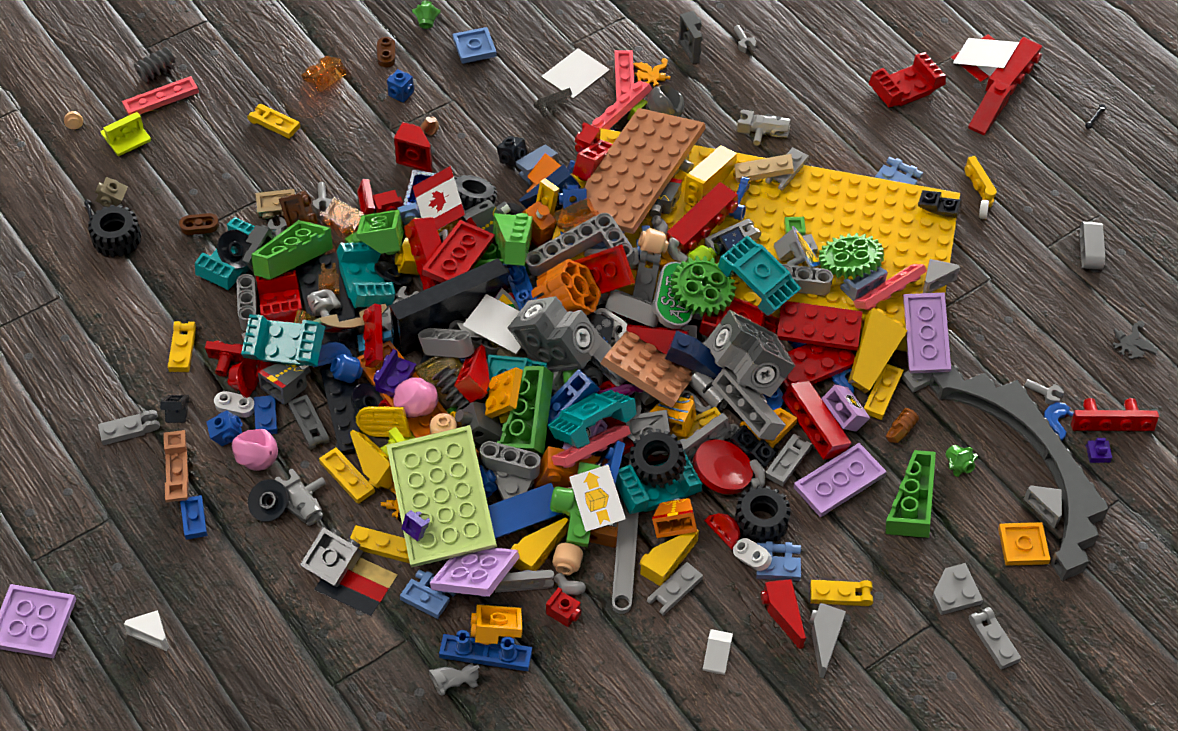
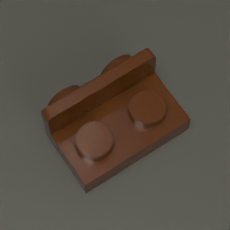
[279,190,318,227]

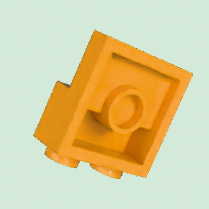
[470,605,522,645]

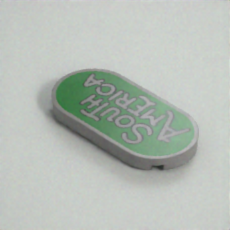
[653,262,696,329]

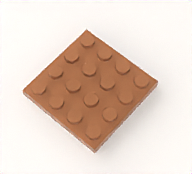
[600,331,693,408]

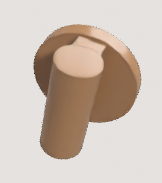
[420,117,439,135]

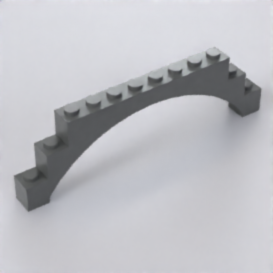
[929,365,1109,581]

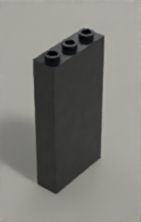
[389,258,510,356]

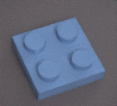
[453,27,497,64]

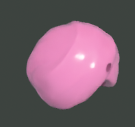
[393,377,438,418]
[232,429,278,471]

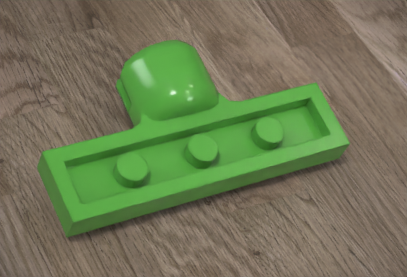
[550,462,601,547]

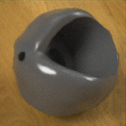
[647,85,684,117]

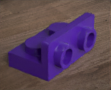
[373,349,417,398]

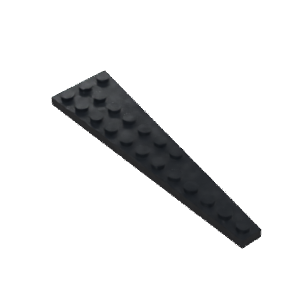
[296,252,360,455]

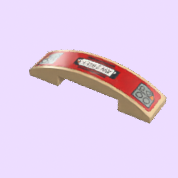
[314,304,387,332]

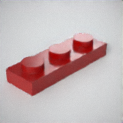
[363,303,383,368]

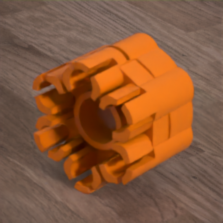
[531,259,601,315]

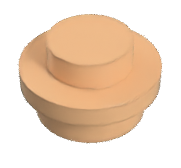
[64,111,83,130]

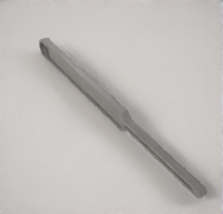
[612,391,642,614]

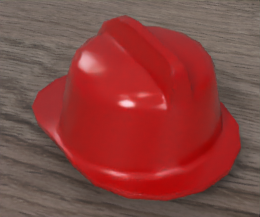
[227,358,258,398]

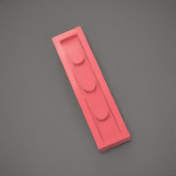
[614,50,634,102]
[122,76,199,116]
[591,81,652,130]
[853,264,927,310]
[552,425,631,468]

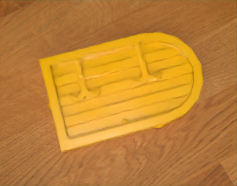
[356,407,411,437]

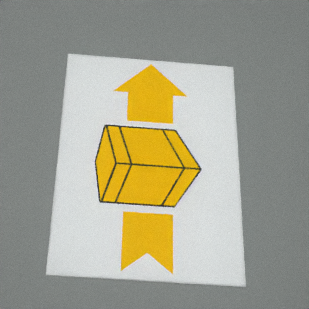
[569,465,626,532]

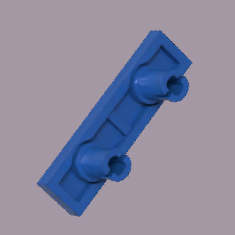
[503,264,537,311]
[439,630,532,671]

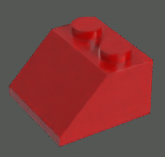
[394,122,432,173]

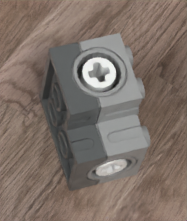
[508,296,604,372]
[706,310,795,397]

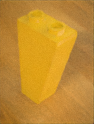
[684,145,737,206]
[848,308,908,393]

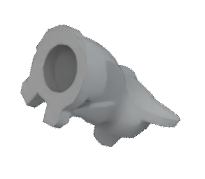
[429,663,480,695]

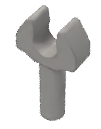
[734,25,756,53]
[313,182,333,214]
[268,217,288,236]
[1024,379,1064,405]

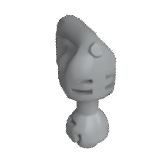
[307,289,341,317]

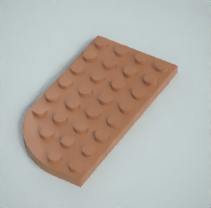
[585,108,706,234]

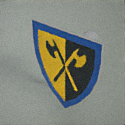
[787,226,821,268]

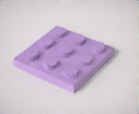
[430,548,519,597]
[0,584,76,658]

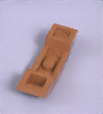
[164,430,189,502]

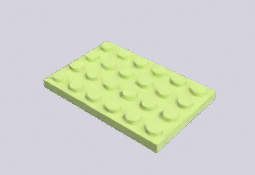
[386,425,497,568]

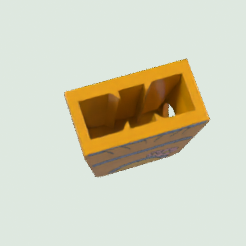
[650,393,696,438]

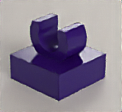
[1086,438,1112,463]
[401,510,430,541]

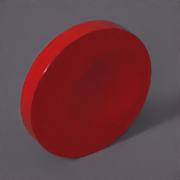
[693,439,753,494]

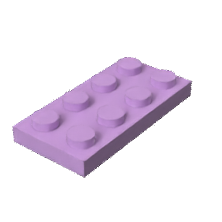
[903,292,951,373]
[793,443,886,517]

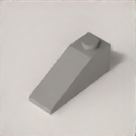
[810,603,846,678]

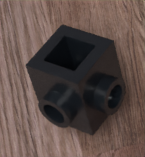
[497,136,528,166]

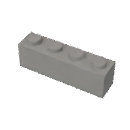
[712,368,786,441]

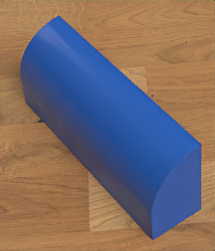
[488,483,562,539]

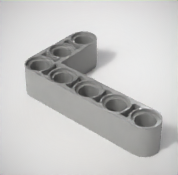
[526,213,634,276]

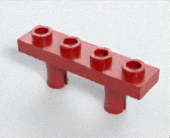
[205,341,277,382]
[1071,398,1159,431]

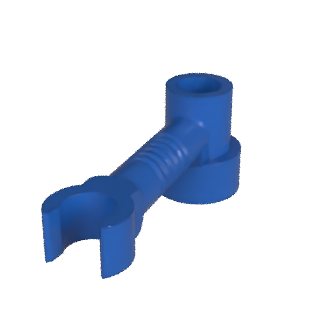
[728,176,750,221]

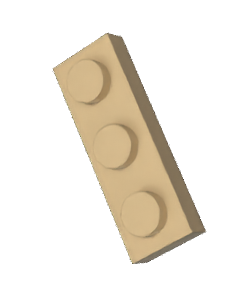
[735,154,794,183]

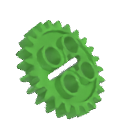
[819,233,884,279]
[670,256,736,317]

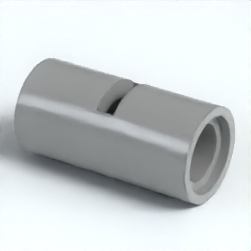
[689,372,729,411]

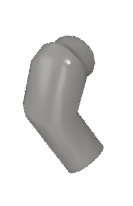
[651,215,669,235]
[667,237,688,262]

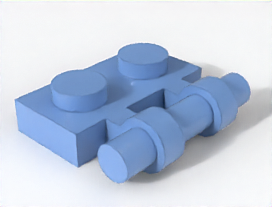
[875,157,923,185]
[756,541,801,581]
[400,569,456,619]

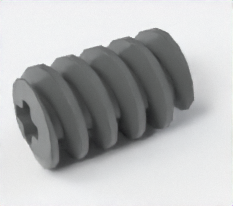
[134,47,176,83]
[432,365,470,412]

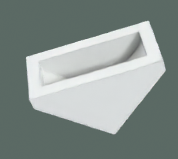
[124,610,169,651]
[703,629,733,675]

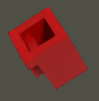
[575,122,601,153]
[373,190,404,213]
[546,587,582,627]

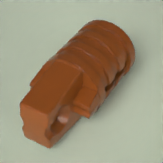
[886,408,919,443]

